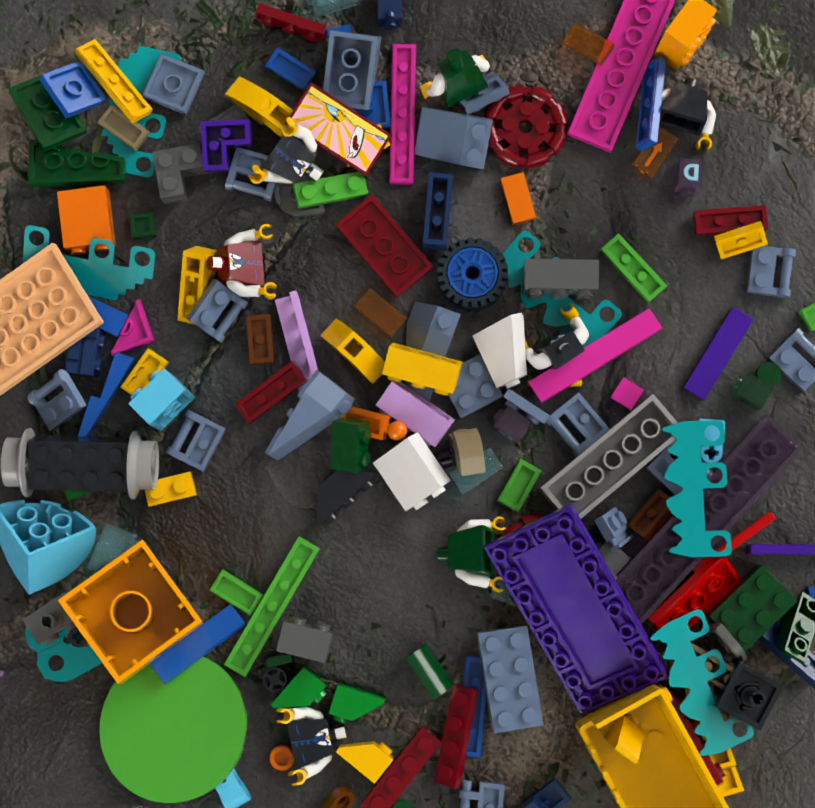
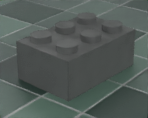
[522,259,599,300]

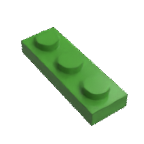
[293,171,368,209]
[600,233,667,303]

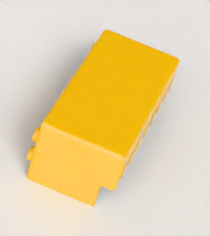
[575,684,729,808]

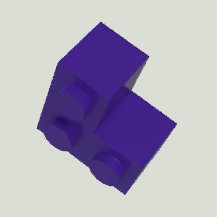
[200,119,253,172]

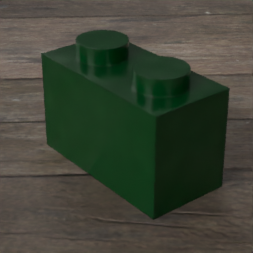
[330,417,371,473]

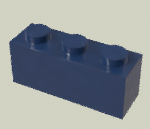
[423,172,453,251]

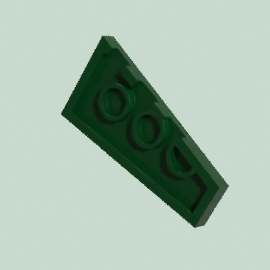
[28,139,126,187]

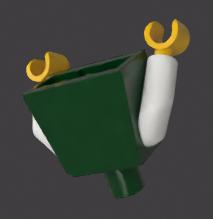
[420,49,490,108]
[437,516,506,593]

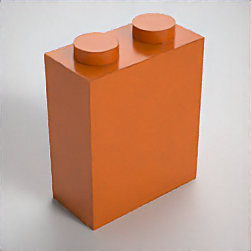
[57,185,116,255]

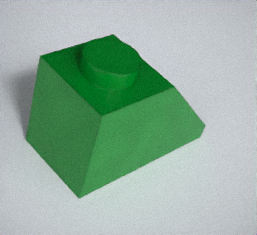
[271,666,327,708]
[329,683,385,723]

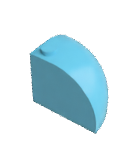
[0,500,96,594]

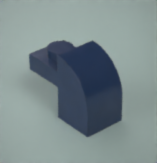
[518,777,571,808]

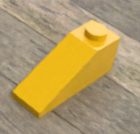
[177,246,217,325]
[604,713,645,764]

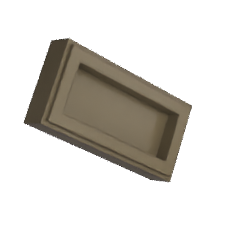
[97,104,150,152]

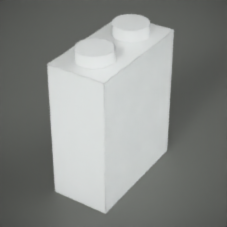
[373,432,451,511]

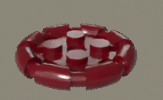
[484,85,568,169]

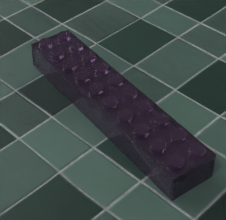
[616,414,804,625]

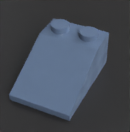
[323,30,381,110]
[414,107,493,169]

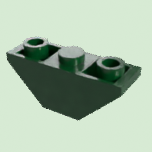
[774,592,815,665]

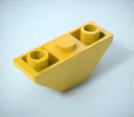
[320,318,385,384]

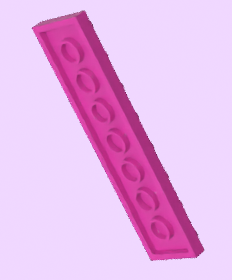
[567,0,675,153]

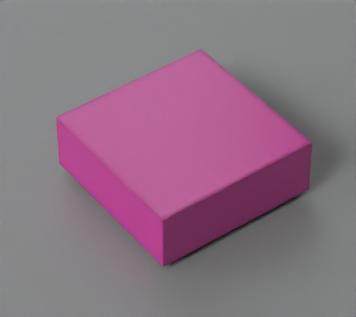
[610,377,644,411]

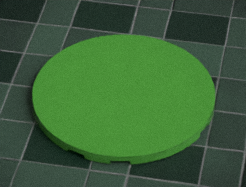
[99,657,247,803]

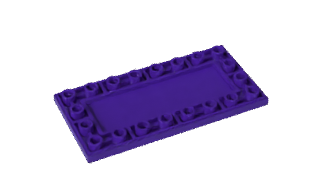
[484,503,669,715]

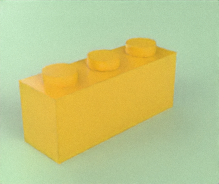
[382,343,463,395]

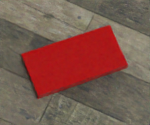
[648,550,741,631]

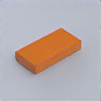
[500,172,536,225]

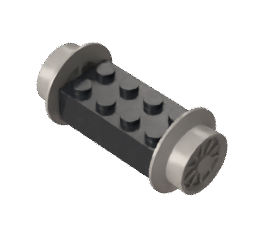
[1,428,159,500]

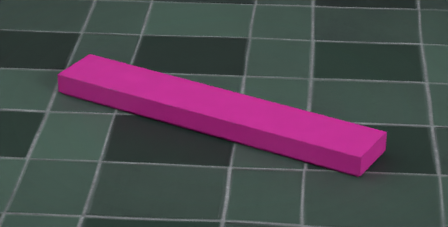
[390,44,416,185]
[528,309,662,404]

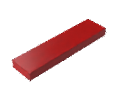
[690,512,776,575]

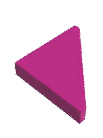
[111,299,155,356]

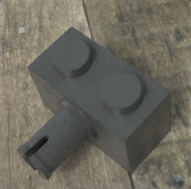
[22,592,76,646]

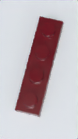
[434,684,479,789]
[670,692,725,787]
[361,726,442,808]

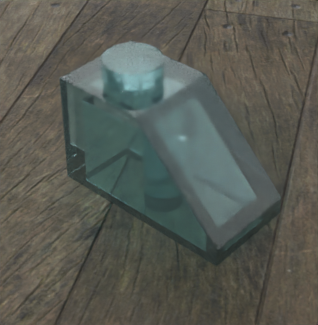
[87,523,138,571]

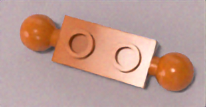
[341,407,407,441]

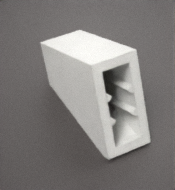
[473,312,527,389]

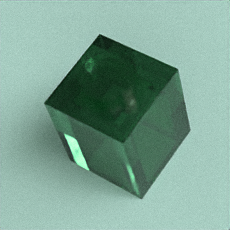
[732,373,774,411]

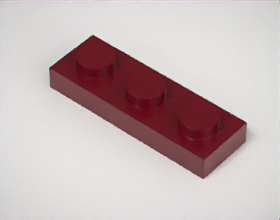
[256,3,327,42]
[693,205,769,236]
[235,361,308,424]

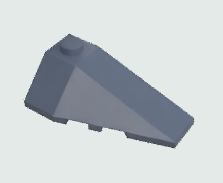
[405,302,461,401]
[265,370,355,460]

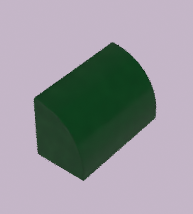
[406,643,454,700]

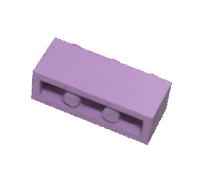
[376,381,455,447]

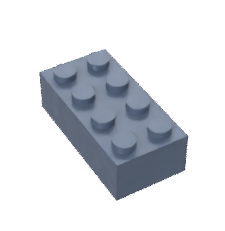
[476,625,544,733]

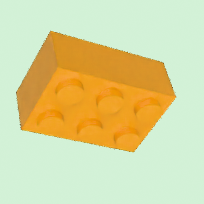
[653,0,717,71]

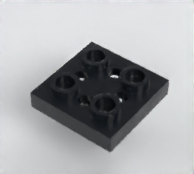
[714,661,783,731]

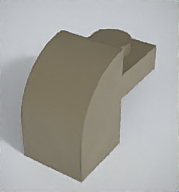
[448,428,486,476]

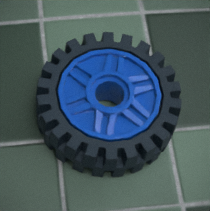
[437,237,508,311]

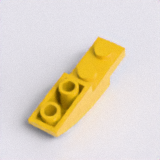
[224,76,293,137]

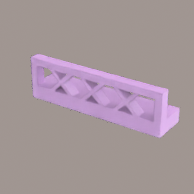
[275,291,319,392]

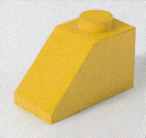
[336,741,393,784]

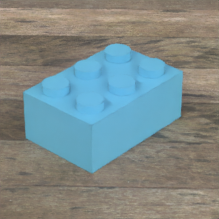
[129,368,195,431]

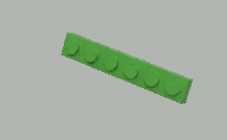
[224,536,320,677]

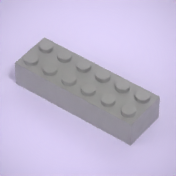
[538,394,678,519]

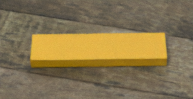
[75,39,153,124]

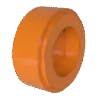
[270,745,295,771]

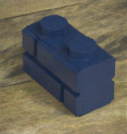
[64,327,106,378]

